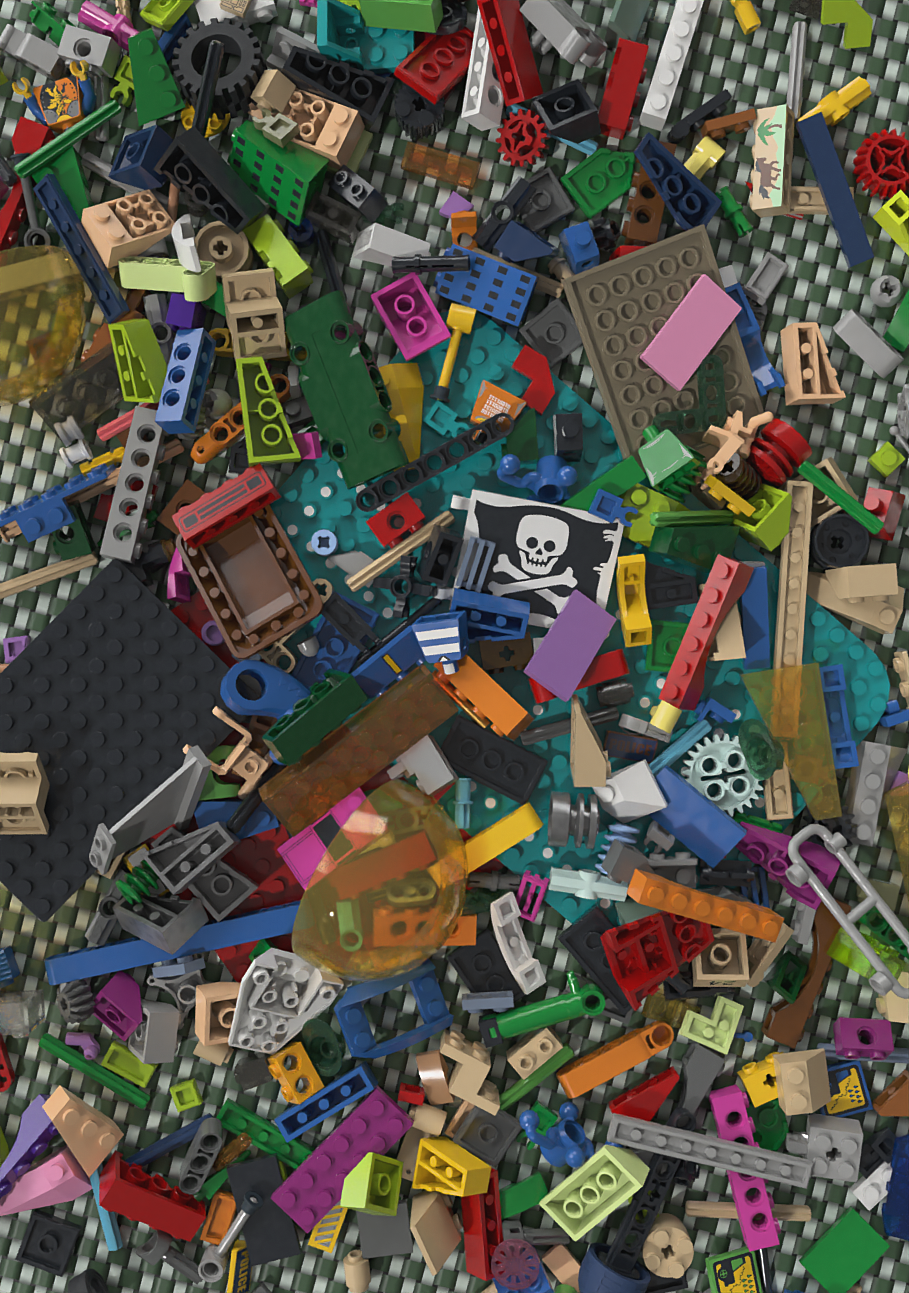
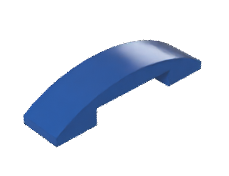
[816,664,859,770]

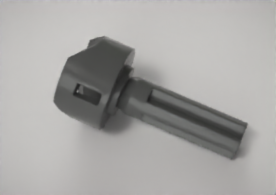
[502,1219,570,1257]
[136,1230,203,1285]

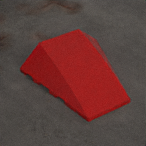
[600,910,714,1011]

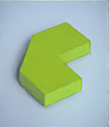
[820,0,873,49]

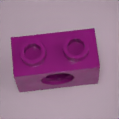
[833,1017,894,1061]

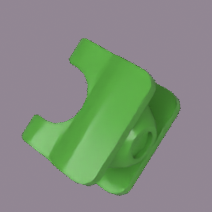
[198,745,241,801]

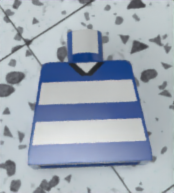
[411,610,469,674]

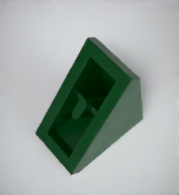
[763,950,808,1004]

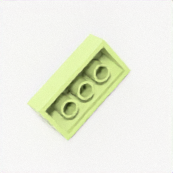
[539,1145,650,1242]

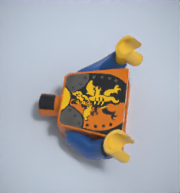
[12,60,97,134]

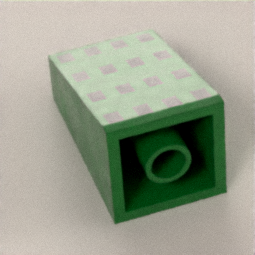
[227,120,330,226]

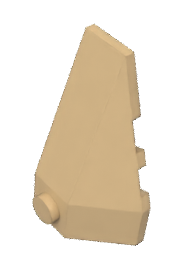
[806,572,904,634]

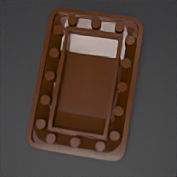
[176,504,324,659]

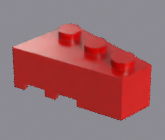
[598,38,649,140]

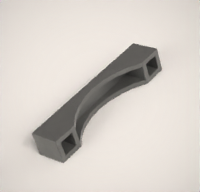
[601,839,753,929]
[629,1041,725,1181]

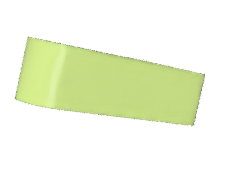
[118,256,217,302]

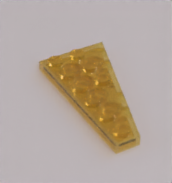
[739,663,842,820]

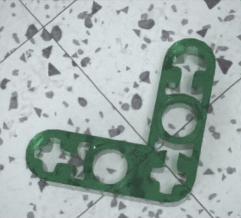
[652,355,726,435]

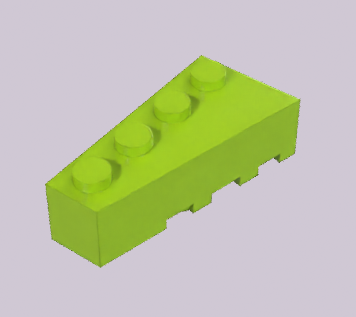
[236,357,301,467]

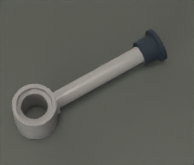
[198,1191,263,1283]

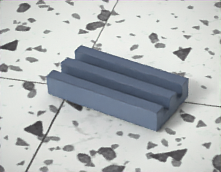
[456,535,496,593]

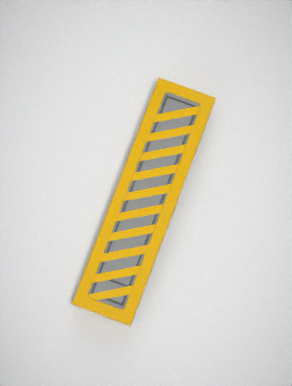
[308,1200,348,1253]

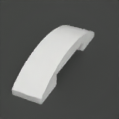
[171,214,202,272]
[490,892,546,995]

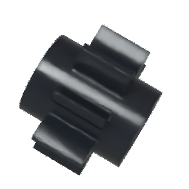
[591,217,620,251]
[672,1159,701,1186]

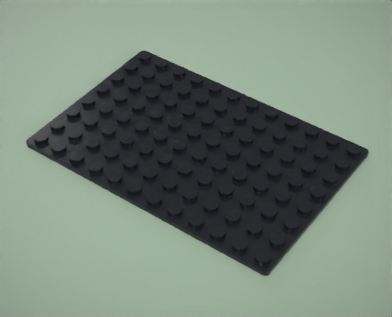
[0,559,260,922]

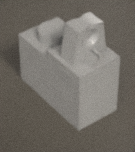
[387,735,459,796]

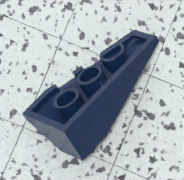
[634,132,722,231]

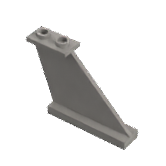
[89,745,212,875]

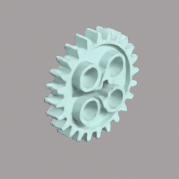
[681,733,766,816]

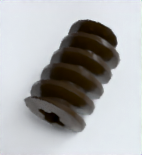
[715,453,762,499]

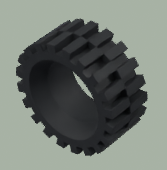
[172,18,268,120]

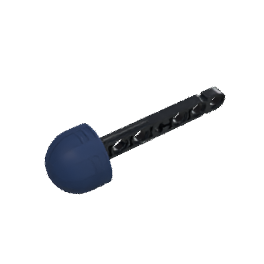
[578,1107,696,1293]

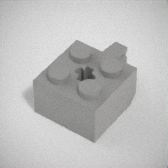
[785,1113,863,1183]

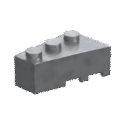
[112,893,209,955]

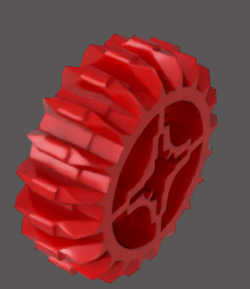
[852,128,909,200]

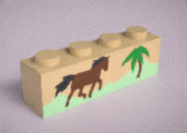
[749,104,795,218]

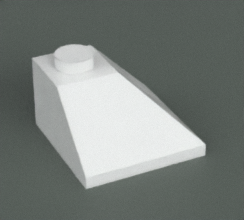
[592,759,668,824]

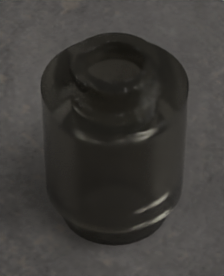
[595,678,635,708]

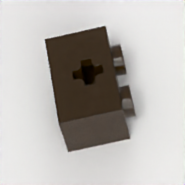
[479,632,533,674]

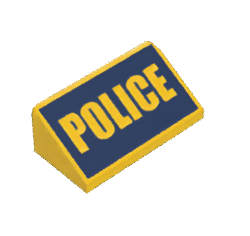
[227,1239,252,1293]

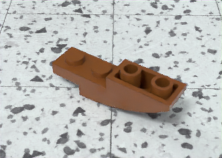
[80,289,152,374]

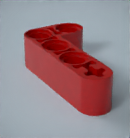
[528,648,630,704]

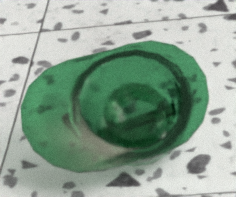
[738,719,785,781]
[302,1018,346,1077]

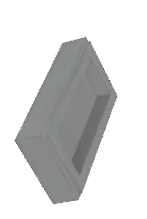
[743,252,789,305]

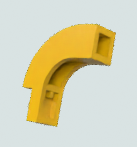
[616,554,652,647]

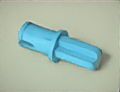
[453,778,473,829]

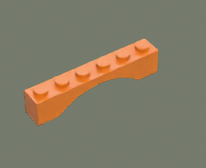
[627,869,784,943]

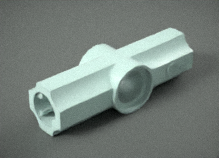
[548,867,628,902]

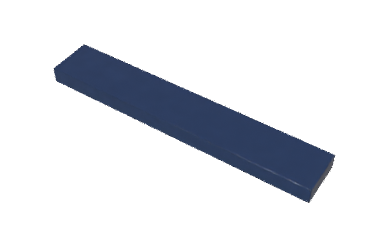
[796,112,874,268]
[33,174,130,324]

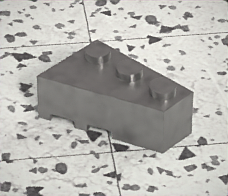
[141,822,241,895]

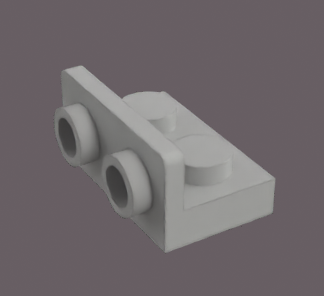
[266,26,320,72]
[646,852,698,888]

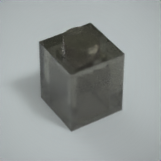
[234,1052,274,1091]

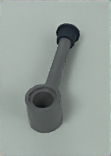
[10,153,54,256]

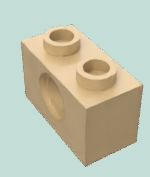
[506,1026,563,1080]

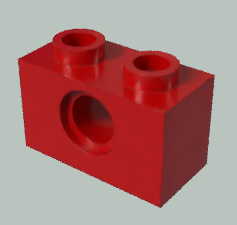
[366,492,426,549]

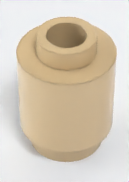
[343,1250,371,1293]

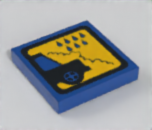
[819,1060,873,1117]

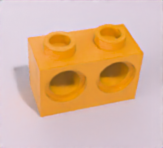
[267,1042,324,1104]

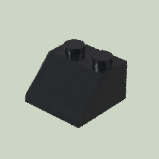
[532,79,601,144]

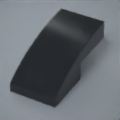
[859,1127,906,1179]

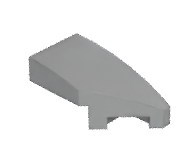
[327,551,374,588]

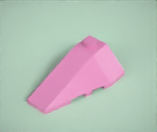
[0,1145,92,1216]

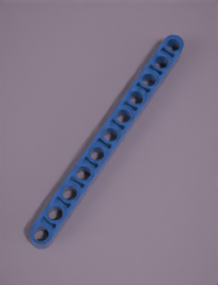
[44,899,315,985]

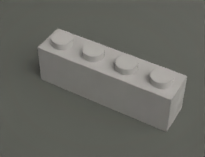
[845,741,908,847]

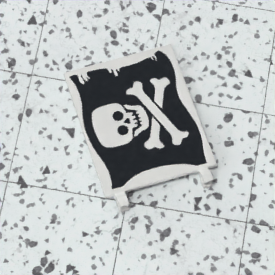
[434,489,624,628]

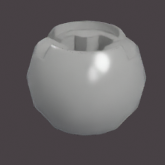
[870,275,903,307]
[202,388,233,420]

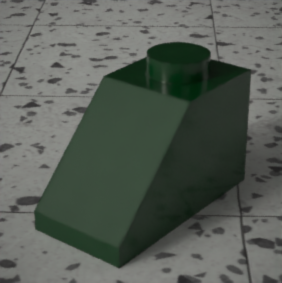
[501,408,539,465]

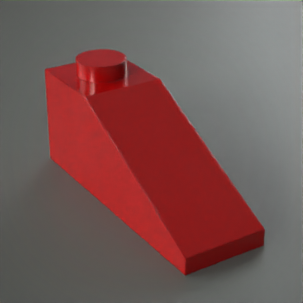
[608,1066,680,1122]

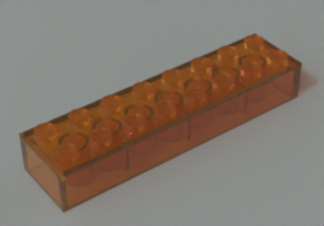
[258,663,459,837]

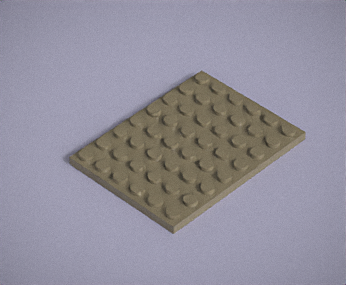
[561,224,764,473]

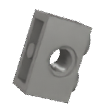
[57,24,122,78]

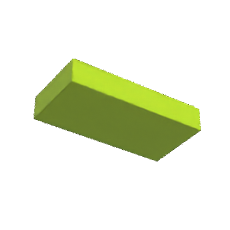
[101,1040,159,1088]

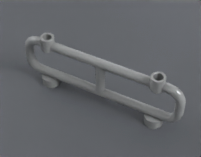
[785,824,909,999]

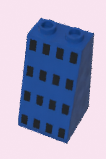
[433,244,539,327]

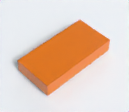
[200,1189,236,1245]

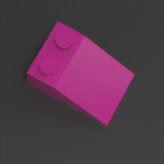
[370,272,451,361]

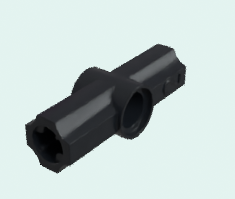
[472,176,537,252]

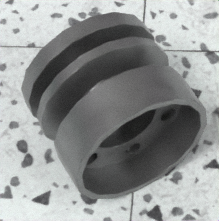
[548,791,600,849]

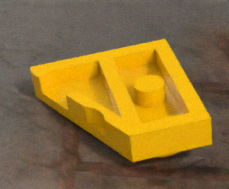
[704,474,756,517]

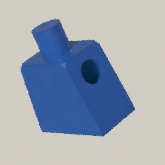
[558,221,600,275]

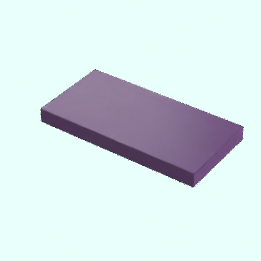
[524,589,617,702]

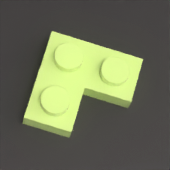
[679,996,744,1055]

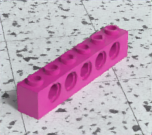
[708,1085,781,1252]

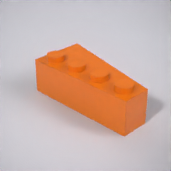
[433,654,534,741]

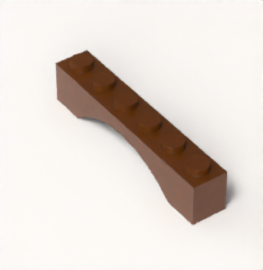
[761,898,852,1048]

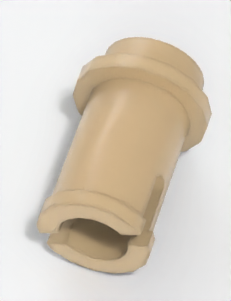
[548,256,575,281]

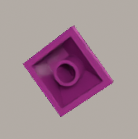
[93,970,143,1042]

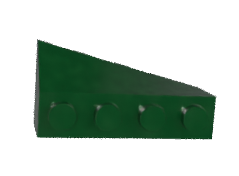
[262,668,368,766]

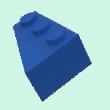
[449,588,530,644]
[194,798,283,839]

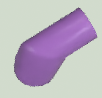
[65,1032,100,1060]

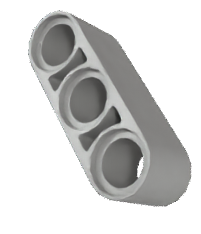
[833,308,904,378]

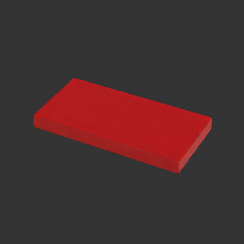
[394,27,474,104]

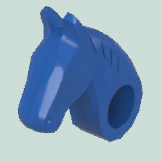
[220,659,341,765]

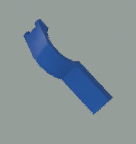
[725,282,786,397]

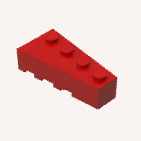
[99,1150,206,1242]

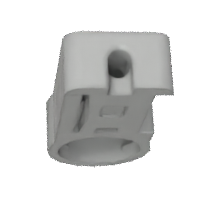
[619,713,673,743]

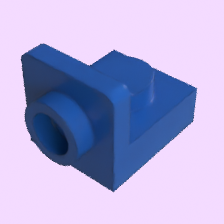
[693,697,737,724]

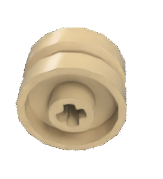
[194,221,254,284]

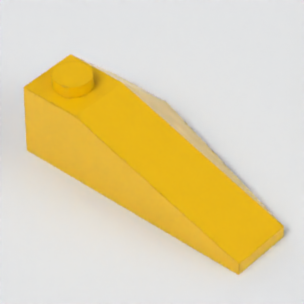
[378,363,424,472]

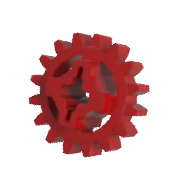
[495,109,551,168]

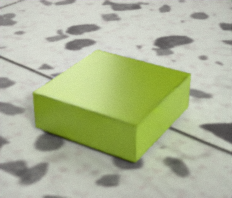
[170,1078,203,1112]

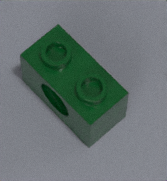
[52,500,96,561]

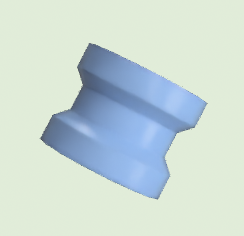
[311,529,338,557]

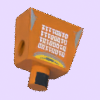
[470,380,527,445]

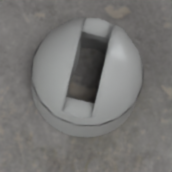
[297,635,320,657]

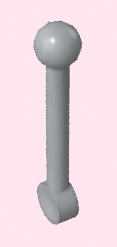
[889,426,909,453]

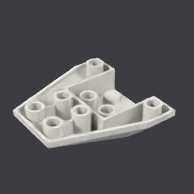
[228,948,344,1055]

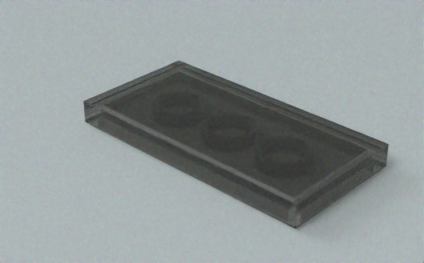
[29,342,123,442]

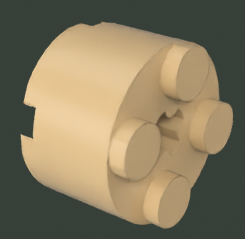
[641,1213,694,1278]

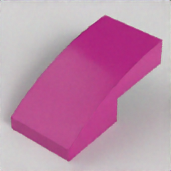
[167,547,192,603]

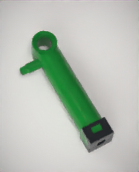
[478,970,606,1048]

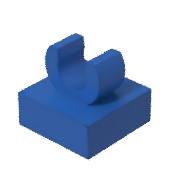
[879,699,909,727]

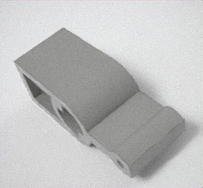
[0,24,66,81]

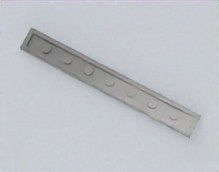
[607,1113,813,1189]

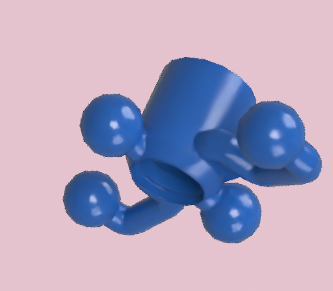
[497,454,578,505]
[519,1102,624,1168]

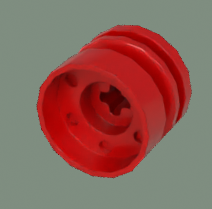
[745,418,812,487]

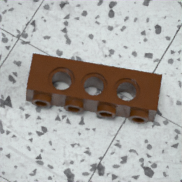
[621,141,677,246]

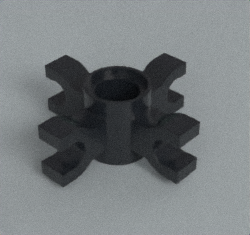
[373,555,438,618]

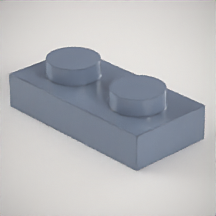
[152,955,205,978]
[462,991,514,1013]

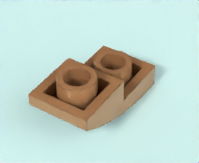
[416,1049,456,1106]

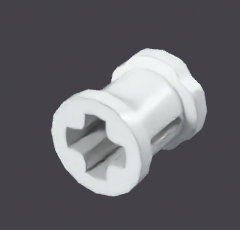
[59,439,93,469]

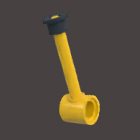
[430,303,476,403]

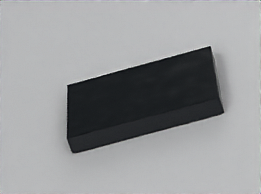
[447,928,527,1014]

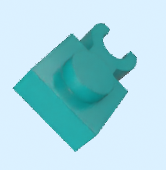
[423,400,470,443]

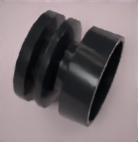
[809,514,869,570]

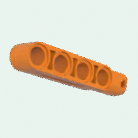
[191,374,291,464]
[556,1020,674,1099]

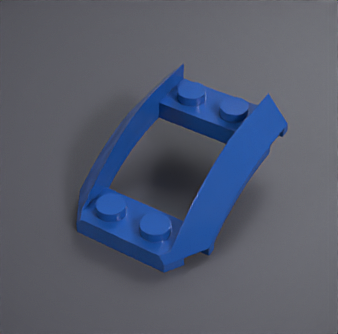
[333,955,454,1059]

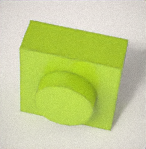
[867,441,905,478]

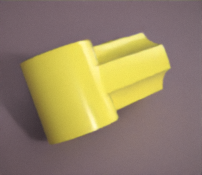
[684,135,726,180]
[649,700,682,734]

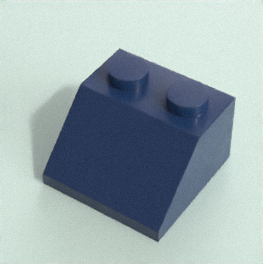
[108,124,174,190]
[494,220,560,263]

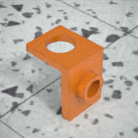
[451,210,478,251]

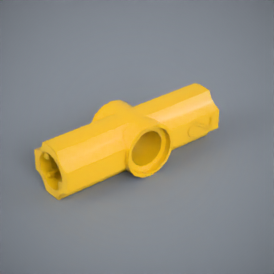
[796,76,872,127]

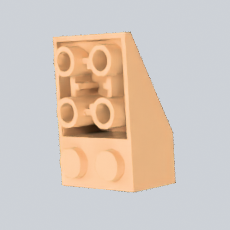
[281,88,365,169]
[81,189,175,268]

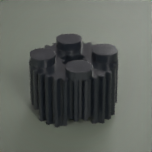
[394,83,445,141]

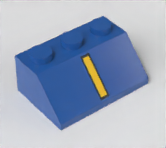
[351,625,426,699]

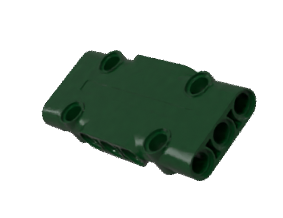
[283,290,409,489]

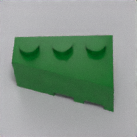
[128,27,185,126]
[31,146,94,222]

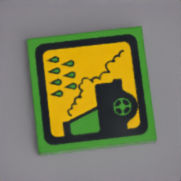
[705,1246,762,1293]

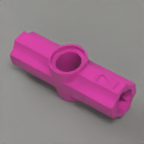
[78,0,139,52]

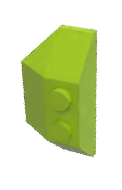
[618,483,691,548]

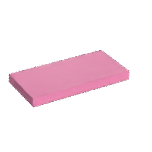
[640,274,742,391]

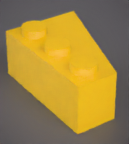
[412,1135,491,1197]

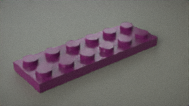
[271,1085,414,1234]

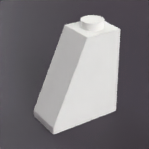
[353,223,431,267]

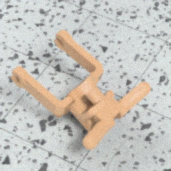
[695,410,774,490]
[183,706,274,799]

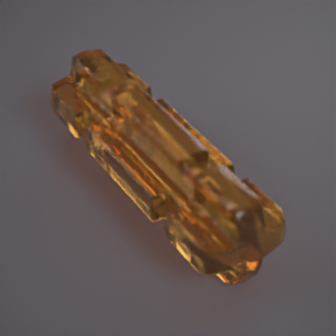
[212,1133,252,1171]

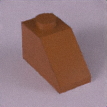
[871,1069,909,1116]

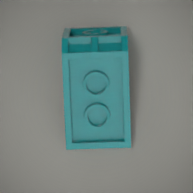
[317,0,416,74]

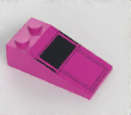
[277,787,390,892]

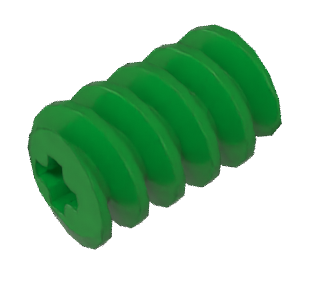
[662,445,707,503]
[115,860,163,904]

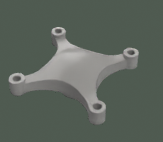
[147,952,208,1030]

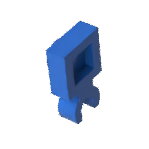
[588,489,638,527]

